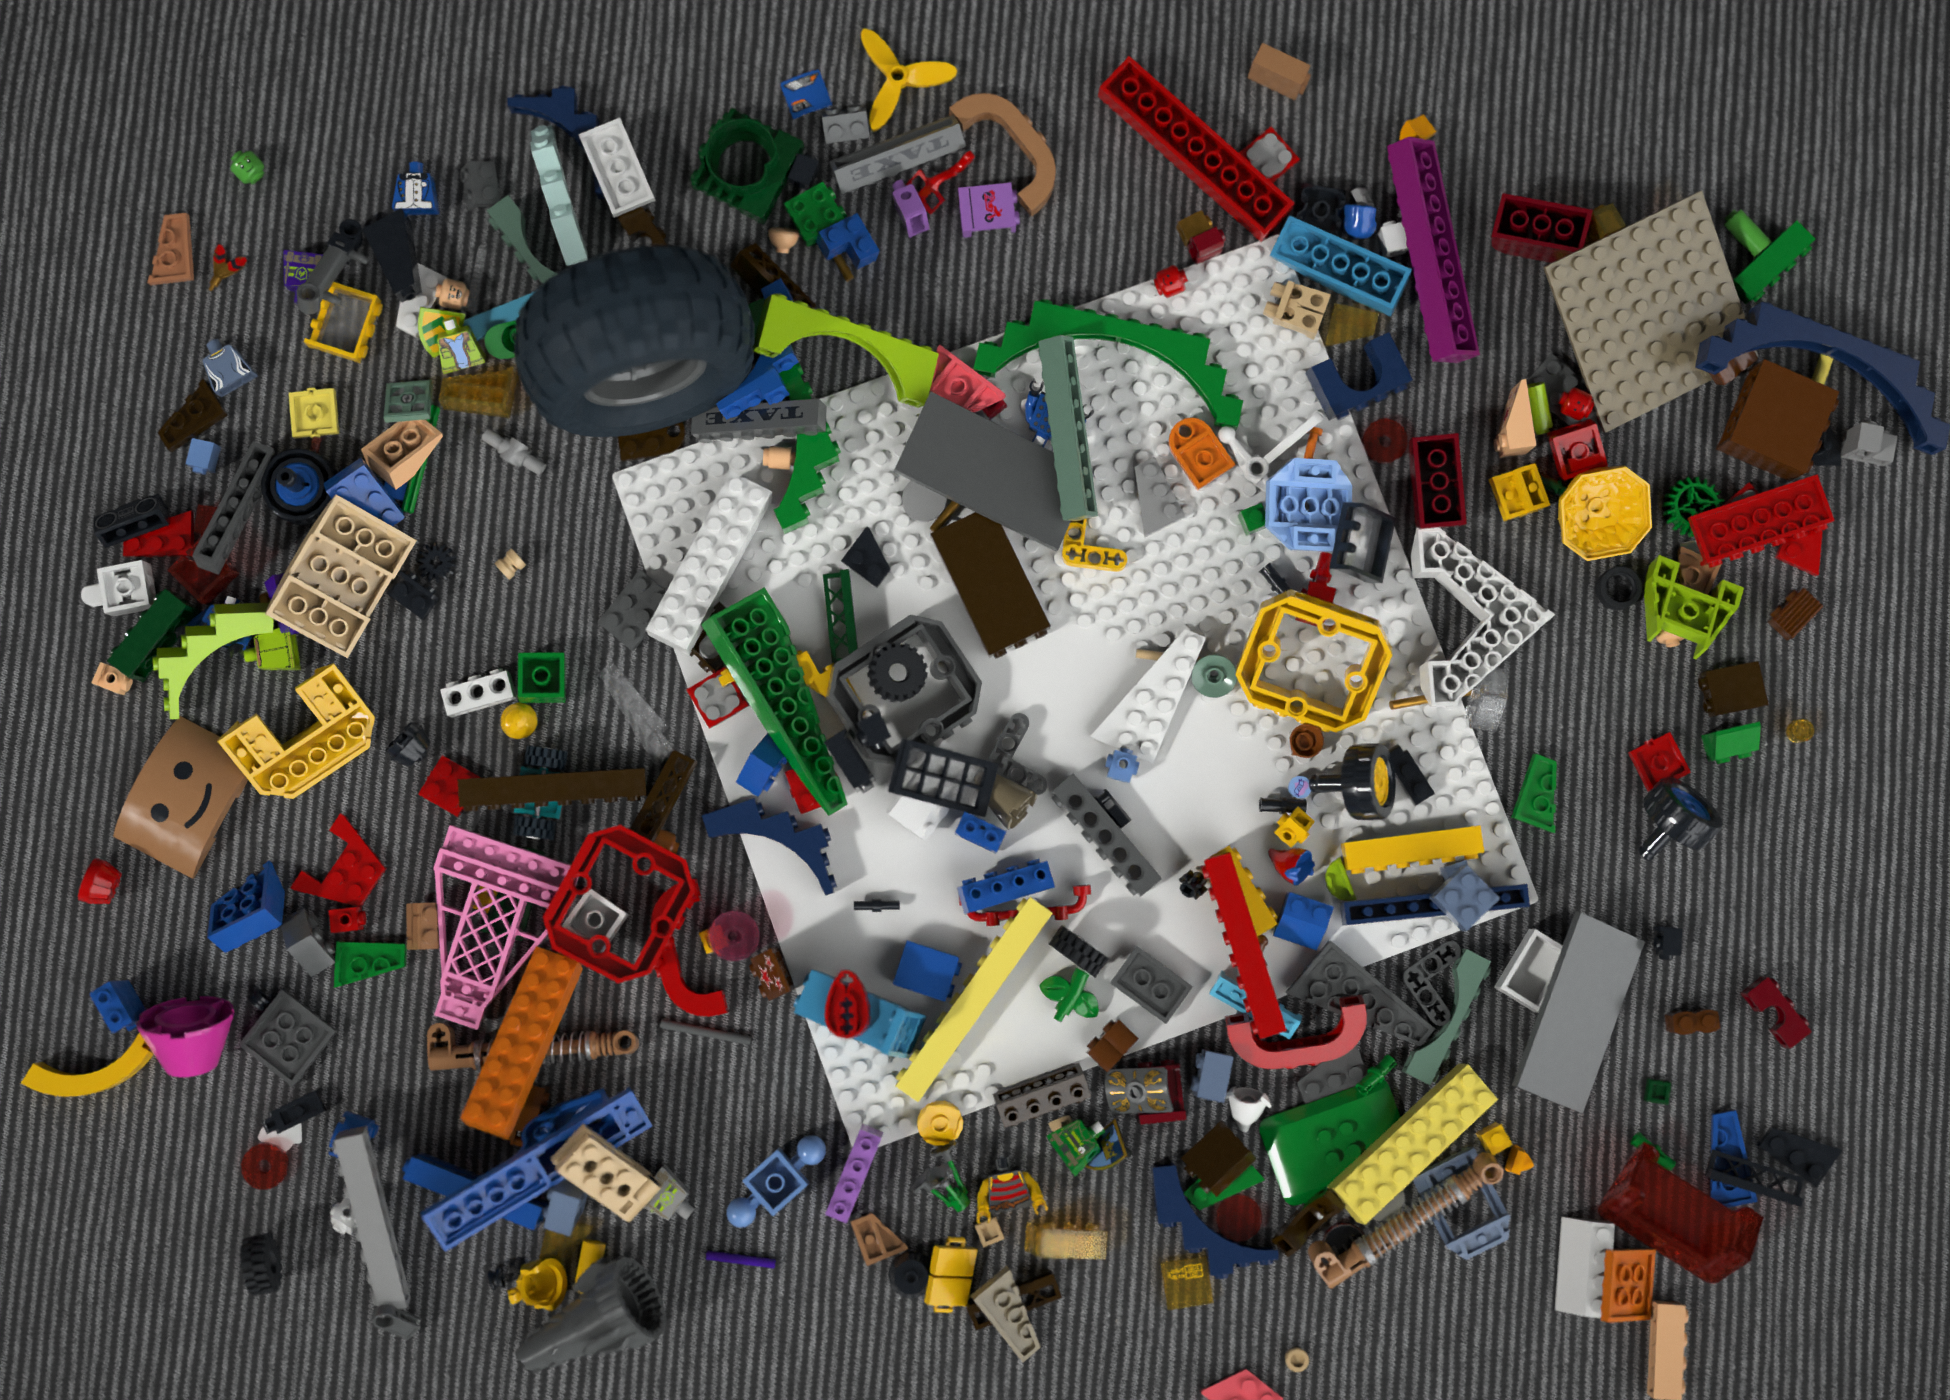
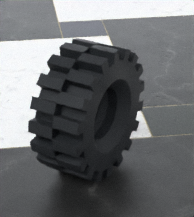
[867,642,928,703]
[1049,925,1108,978]
[240,1233,282,1296]

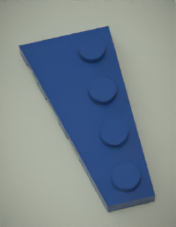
[1710,1110,1758,1211]

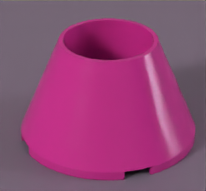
[136,996,234,1077]

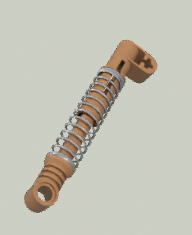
[427,1023,639,1071]

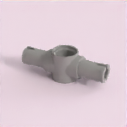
[482,428,546,476]

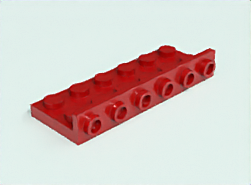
[1688,474,1835,568]

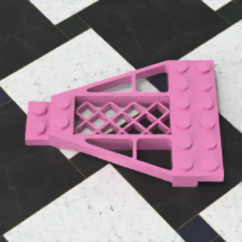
[433,825,579,1030]

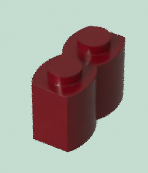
[1188,226,1226,265]

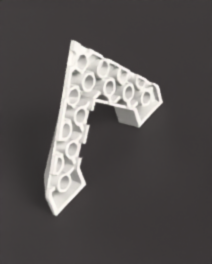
[1411,528,1555,707]

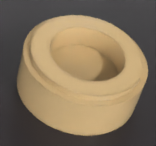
[1285,1347,1309,1372]

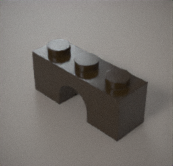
[617,206,672,245]

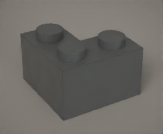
[281,907,336,977]

